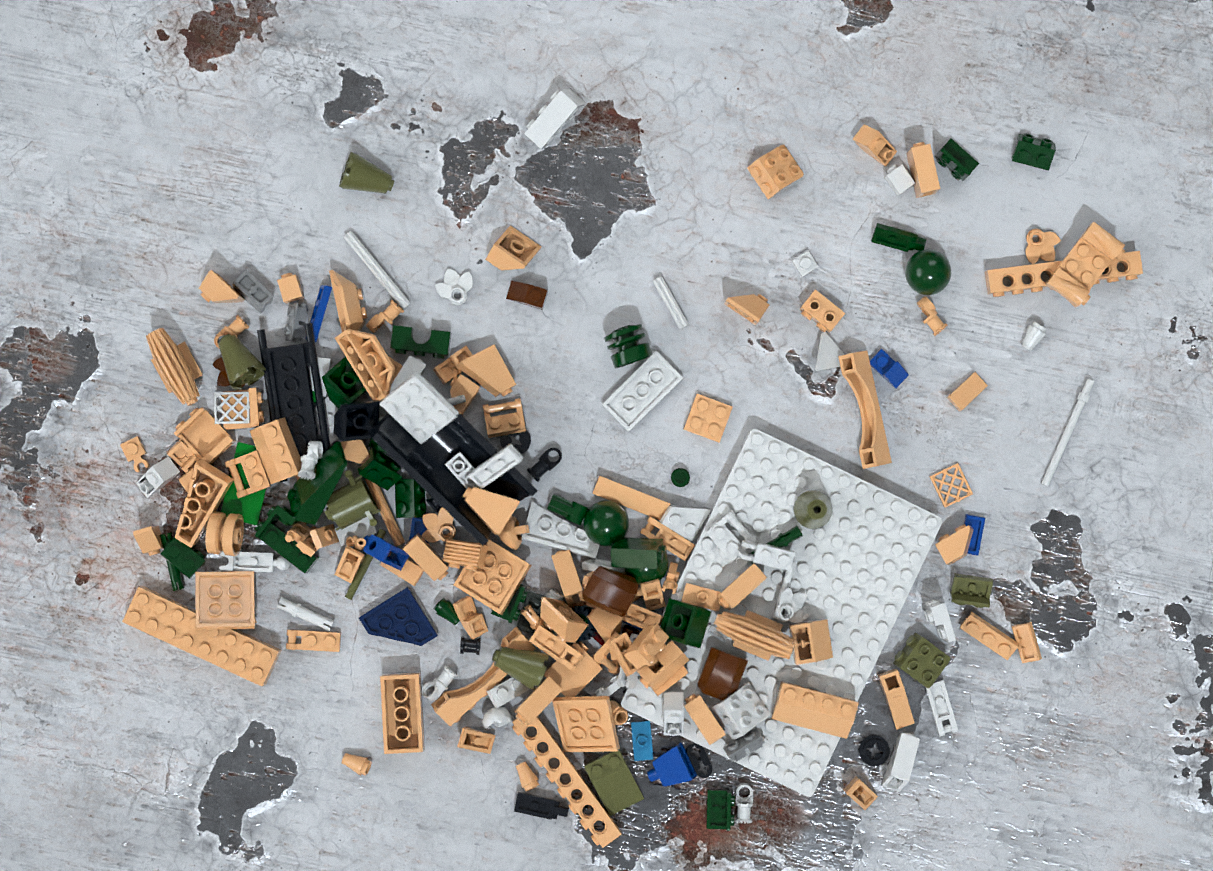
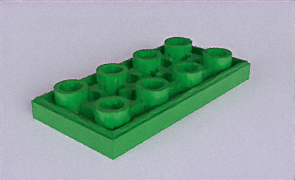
[221,442,267,525]

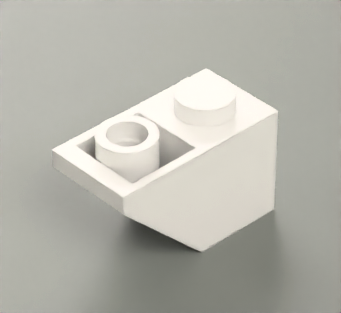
[136,456,180,498]
[663,692,684,736]

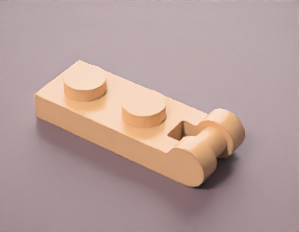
[640,517,695,561]
[529,625,584,672]
[286,630,341,652]

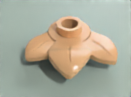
[1025,229,1061,264]
[422,507,456,543]

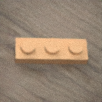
[960,611,1019,660]

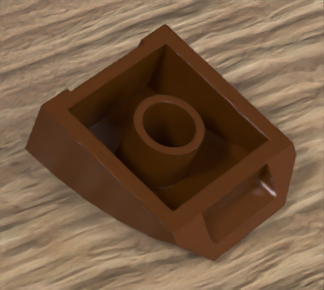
[582,566,638,617]
[697,647,748,701]

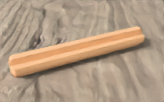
[365,478,405,546]

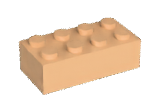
[380,673,425,754]

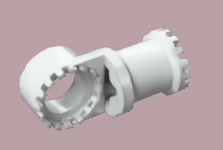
[298,441,323,480]
[421,665,458,701]
[735,783,753,824]

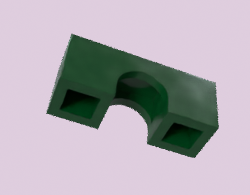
[390,325,452,359]
[259,523,319,574]

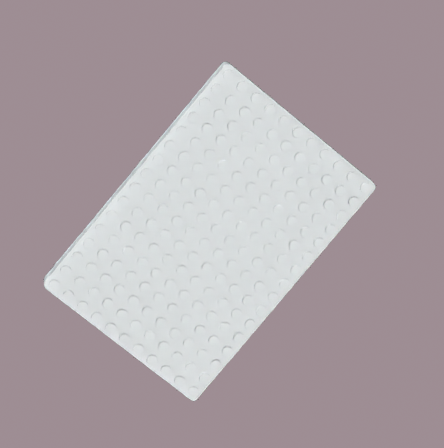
[621,429,942,797]

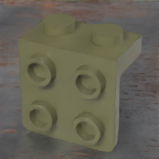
[893,632,950,688]

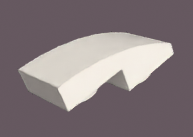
[445,452,478,489]

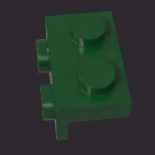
[1012,133,1056,171]
[358,448,403,491]
[395,479,426,518]
[160,538,205,579]
[706,789,735,831]

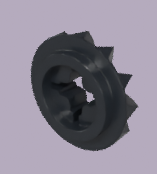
[500,430,531,454]
[859,735,890,766]

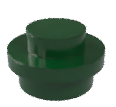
[671,468,690,487]

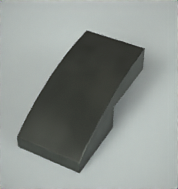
[517,591,546,635]

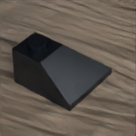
[334,400,380,442]

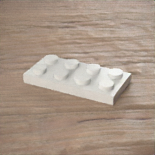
[602,351,683,432]

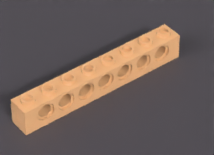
[985,251,1143,297]
[512,716,622,848]

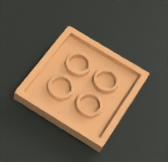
[454,539,532,615]
[195,571,255,630]
[553,696,620,752]

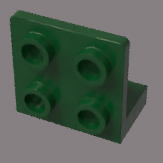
[935,138,979,181]
[254,505,298,538]
[491,584,528,623]

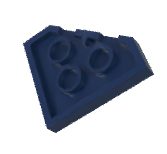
[359,587,438,646]

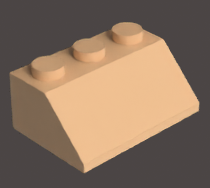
[250,417,302,485]

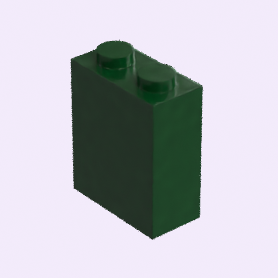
[611,538,667,569]

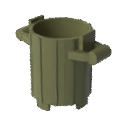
[325,470,381,531]

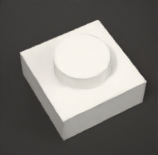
[792,251,819,277]

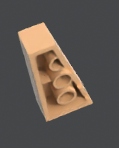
[175,459,234,548]

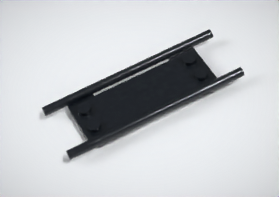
[257,323,331,482]

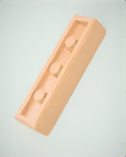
[592,476,671,520]

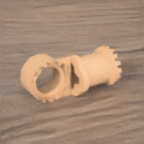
[917,296,948,336]
[366,300,404,333]
[214,315,249,349]

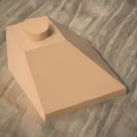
[485,225,541,270]
[199,270,245,303]
[724,294,769,325]

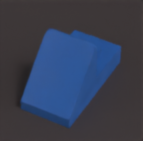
[870,349,909,389]

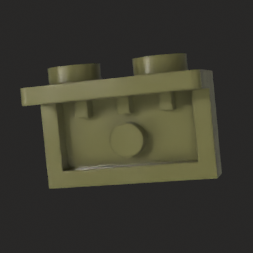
[950,573,993,608]

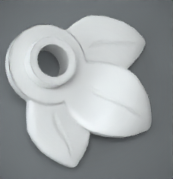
[435,268,473,305]
[775,587,808,624]

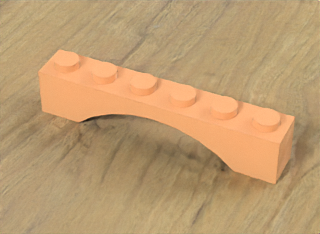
[838,350,892,469]
[431,626,536,726]

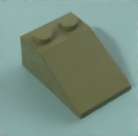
[584,749,644,816]

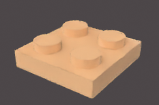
[683,394,733,443]

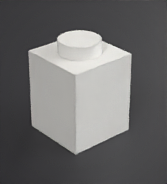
[885,164,915,197]

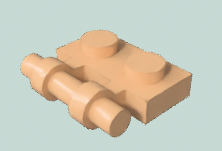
[285,521,318,557]

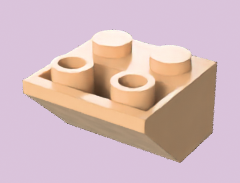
[789,619,833,665]

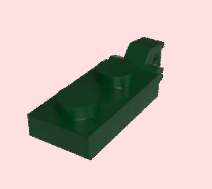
[871,223,926,252]

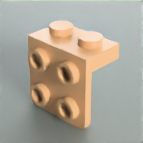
[747,145,804,199]
[221,388,265,430]

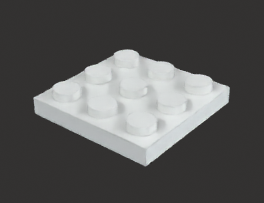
[380,372,459,444]

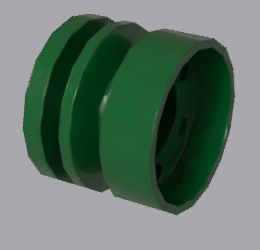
[604,324,653,368]

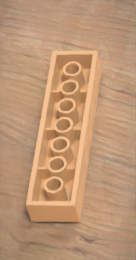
[122,586,282,687]

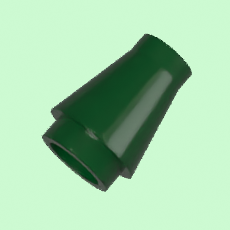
[433,598,460,626]

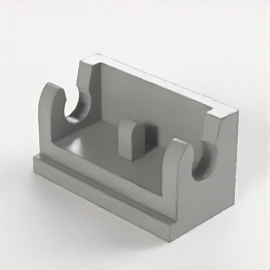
[233,270,274,314]

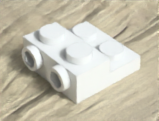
[923,599,956,642]

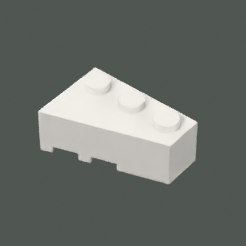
[524,88,586,149]

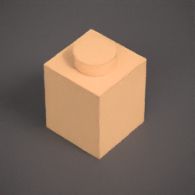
[277,273,304,304]

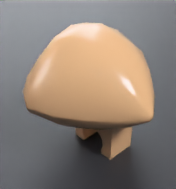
[499,516,530,550]

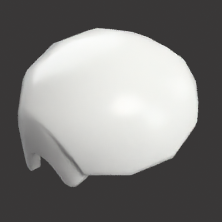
[482,706,514,729]

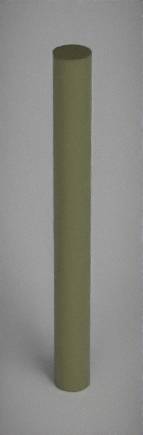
[345,529,386,600]

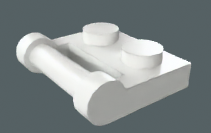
[706,510,757,562]

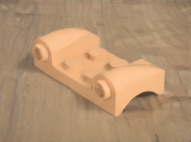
[1045,222,1125,308]

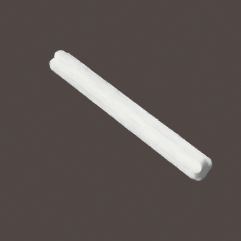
[344,231,410,309]

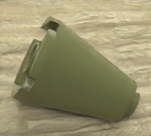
[339,152,394,194]
[219,334,266,390]
[794,490,833,529]
[492,647,548,691]

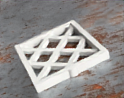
[214,392,250,424]

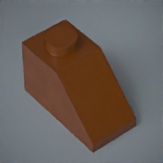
[506,281,548,310]

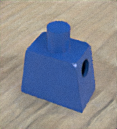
[363,534,409,571]
[647,742,697,787]

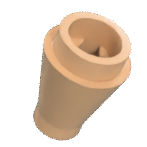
[341,753,372,776]
[516,761,539,792]

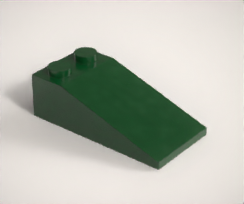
[287,441,348,525]

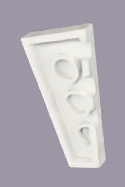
[522,502,599,559]

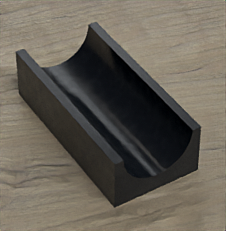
[369,377,538,546]

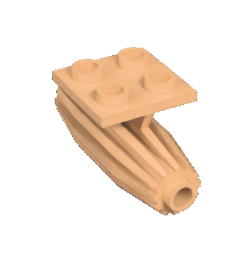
[146,328,203,406]
[714,610,796,661]

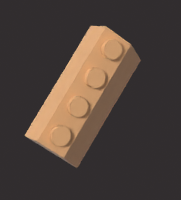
[771,681,859,739]

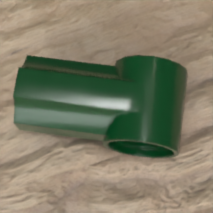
[547,494,588,526]

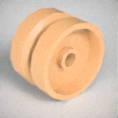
[205,512,244,556]

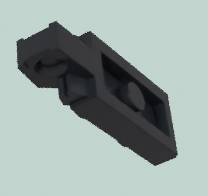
[514,792,569,820]

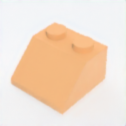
[540,597,588,643]

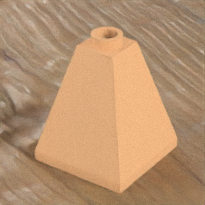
[462,487,520,535]

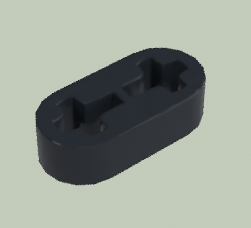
[687,742,713,778]

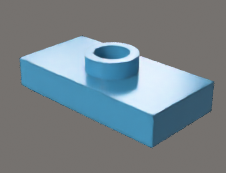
[631,721,653,761]

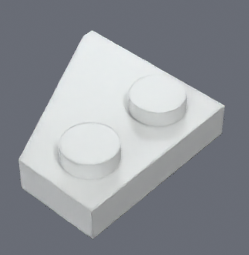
[659,506,711,542]

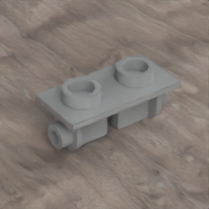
[284,302,308,343]
[723,728,765,762]

